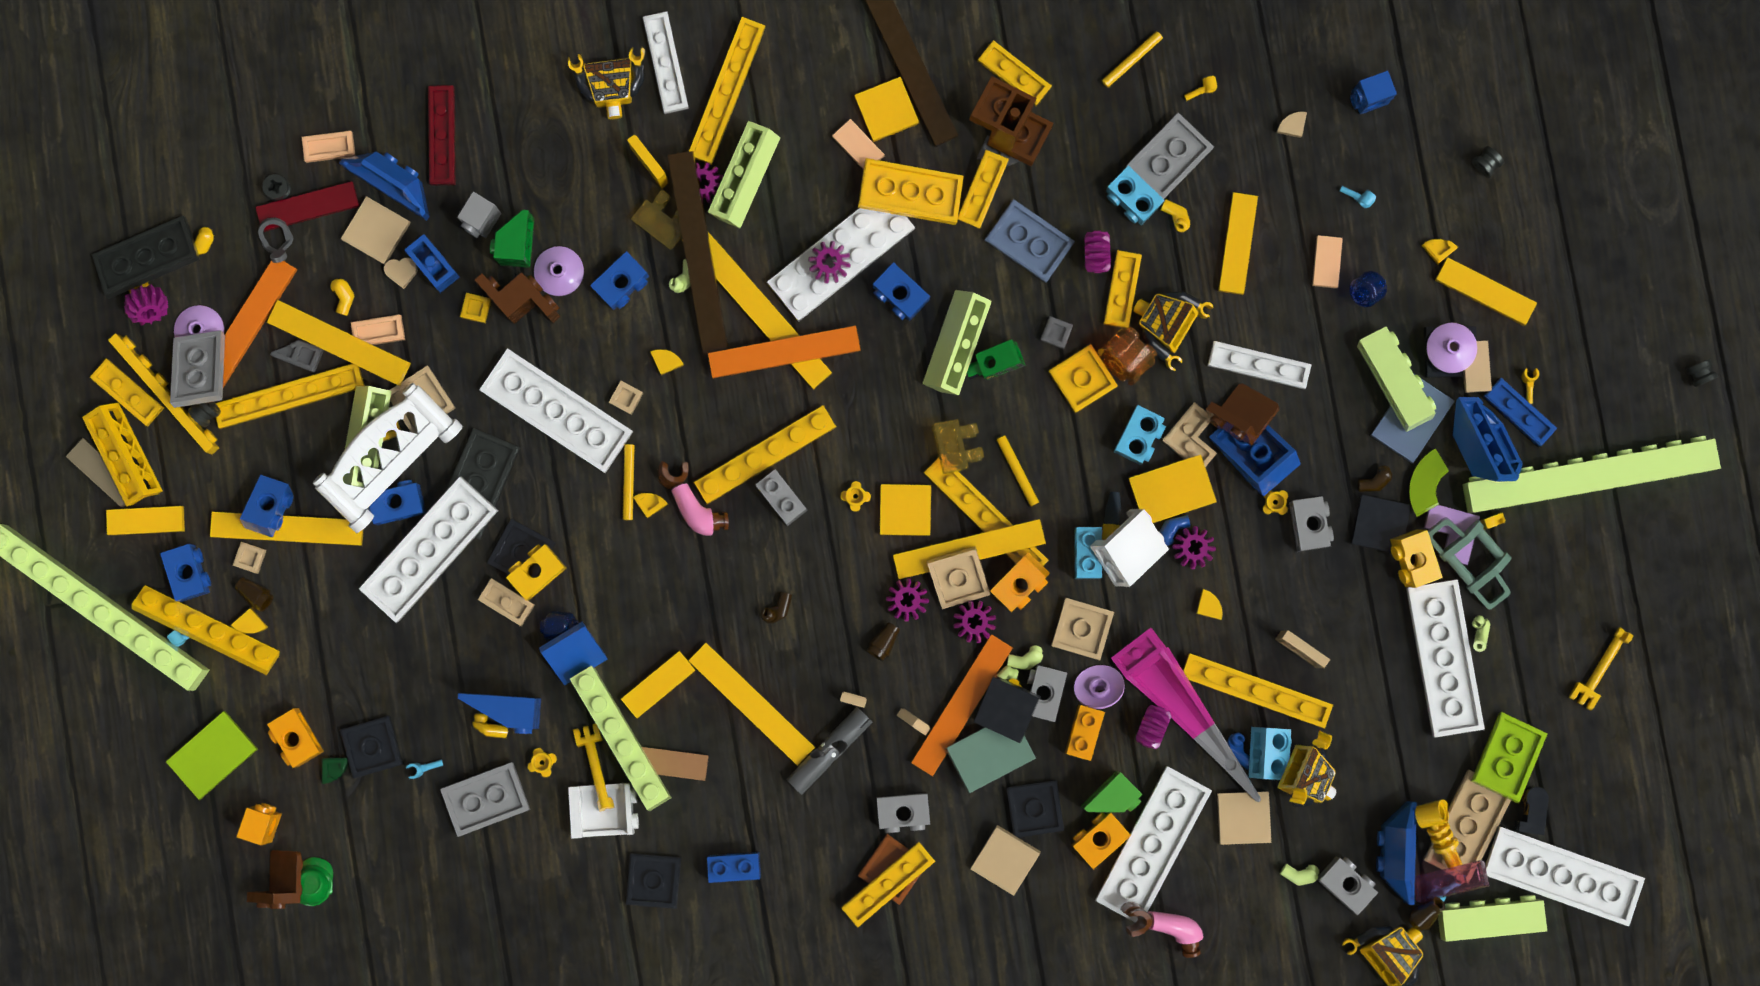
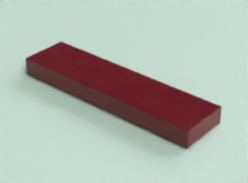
[428,85,456,186]
[256,181,360,232]

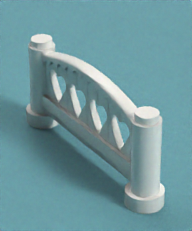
[313,383,463,533]

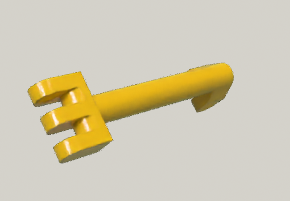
[1569,627,1633,711]
[573,723,615,812]

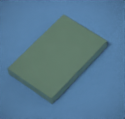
[945,727,1036,793]

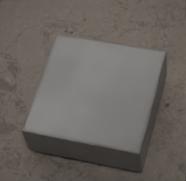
[1041,316,1073,349]

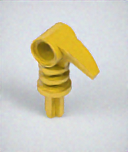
[1415,799,1462,871]

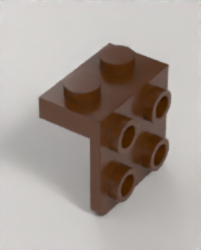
[1206,384,1280,446]
[247,850,303,909]

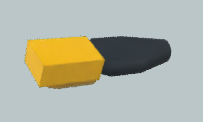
[1102,492,1121,540]

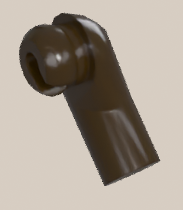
[1357,465,1392,492]
[761,592,792,623]

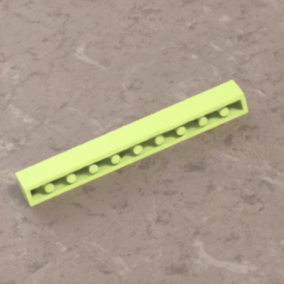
[1462,436,1721,514]
[0,524,210,691]

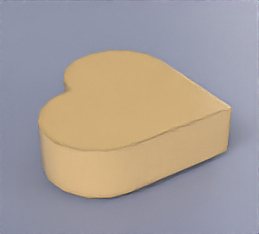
[384,258,418,289]

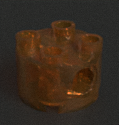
[1098,326,1157,386]

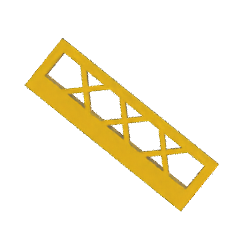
[82,403,163,506]

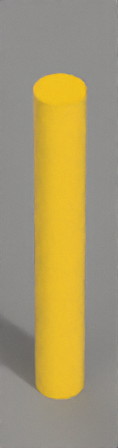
[1101,31,1163,88]
[997,436,1039,507]
[623,444,635,520]

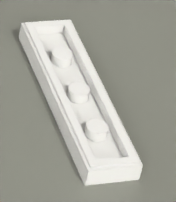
[643,11,689,114]
[1207,341,1311,389]

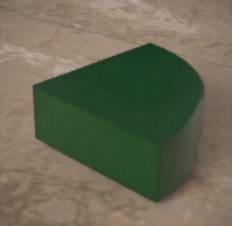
[322,758,348,784]

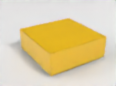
[460,293,492,324]

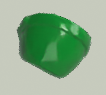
[300,857,333,906]

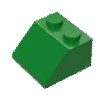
[490,210,534,268]

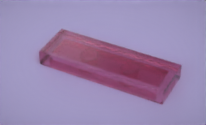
[1415,860,1489,903]

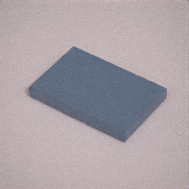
[985,199,1075,283]
[1370,373,1454,463]

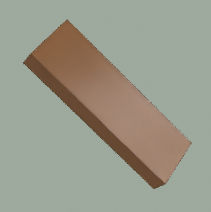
[642,747,709,781]

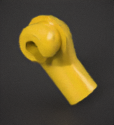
[1161,199,1190,232]
[195,227,214,255]
[330,279,354,316]
[472,713,508,738]

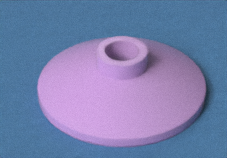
[534,246,584,296]
[174,305,224,338]
[1426,323,1477,373]
[1074,665,1125,709]

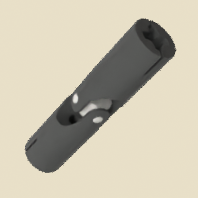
[786,707,873,795]

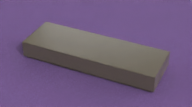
[66,438,125,507]

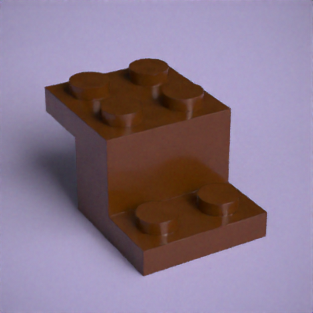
[969,76,1054,167]
[475,272,561,324]

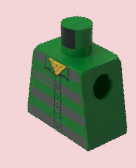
[967,339,1026,380]

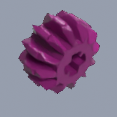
[696,162,723,205]
[1085,230,1111,273]
[808,241,851,284]
[124,284,168,326]
[1172,526,1216,569]
[886,579,929,622]
[953,600,996,643]
[1136,705,1171,749]

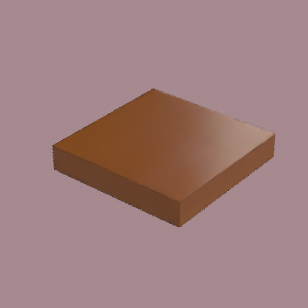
[858,834,922,905]

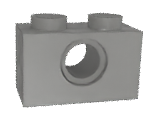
[458,192,502,238]
[756,469,807,526]
[1289,496,1334,552]
[1027,665,1067,722]
[877,793,930,833]
[1317,856,1378,915]

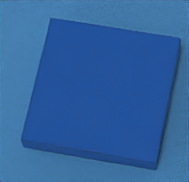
[539,621,607,685]

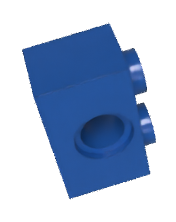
[1350,71,1397,114]
[405,234,460,292]
[590,251,649,310]
[873,262,930,321]
[240,475,294,538]
[369,480,427,525]
[160,544,211,602]
[707,852,761,883]

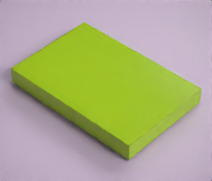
[166,711,258,800]
[1471,712,1548,803]

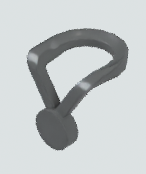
[258,218,293,263]

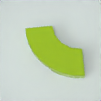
[1409,449,1449,517]

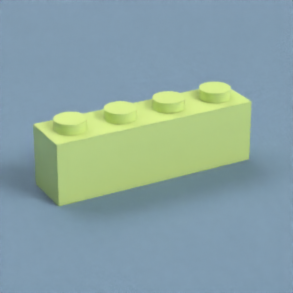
[708,121,780,228]
[923,290,992,395]
[1357,327,1436,432]
[343,386,392,488]
[1438,895,1547,942]

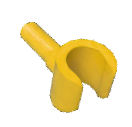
[1184,76,1217,101]
[1521,368,1539,404]

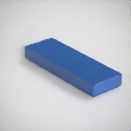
[1483,378,1557,447]

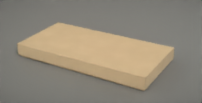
[1422,770,1511,884]

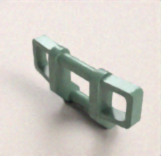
[1428,517,1512,609]

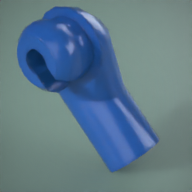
[1159,515,1190,546]
[1227,733,1250,770]

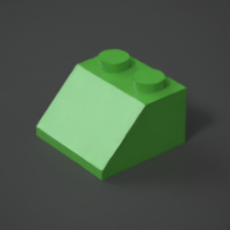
[1081,771,1142,812]

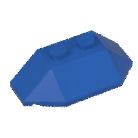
[339,152,429,221]
[1453,397,1523,482]
[1376,801,1417,905]

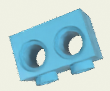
[1106,165,1164,225]
[1114,405,1166,465]
[1074,527,1102,579]
[1249,727,1292,780]

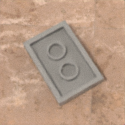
[1126,113,1214,199]
[170,330,225,408]
[440,762,530,837]

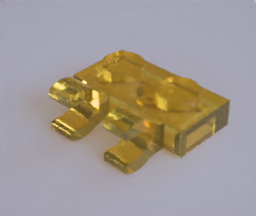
[631,190,682,250]
[932,419,984,474]

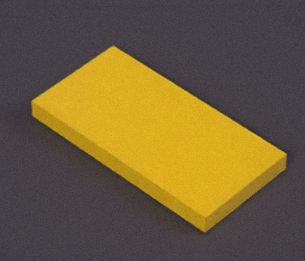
[858,158,963,225]

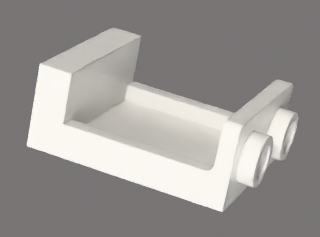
[1090,509,1169,587]
[569,783,639,839]

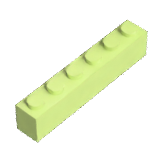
[570,666,672,811]

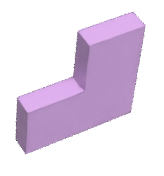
[1424,505,1480,565]

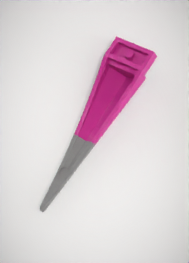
[1111,628,1261,802]

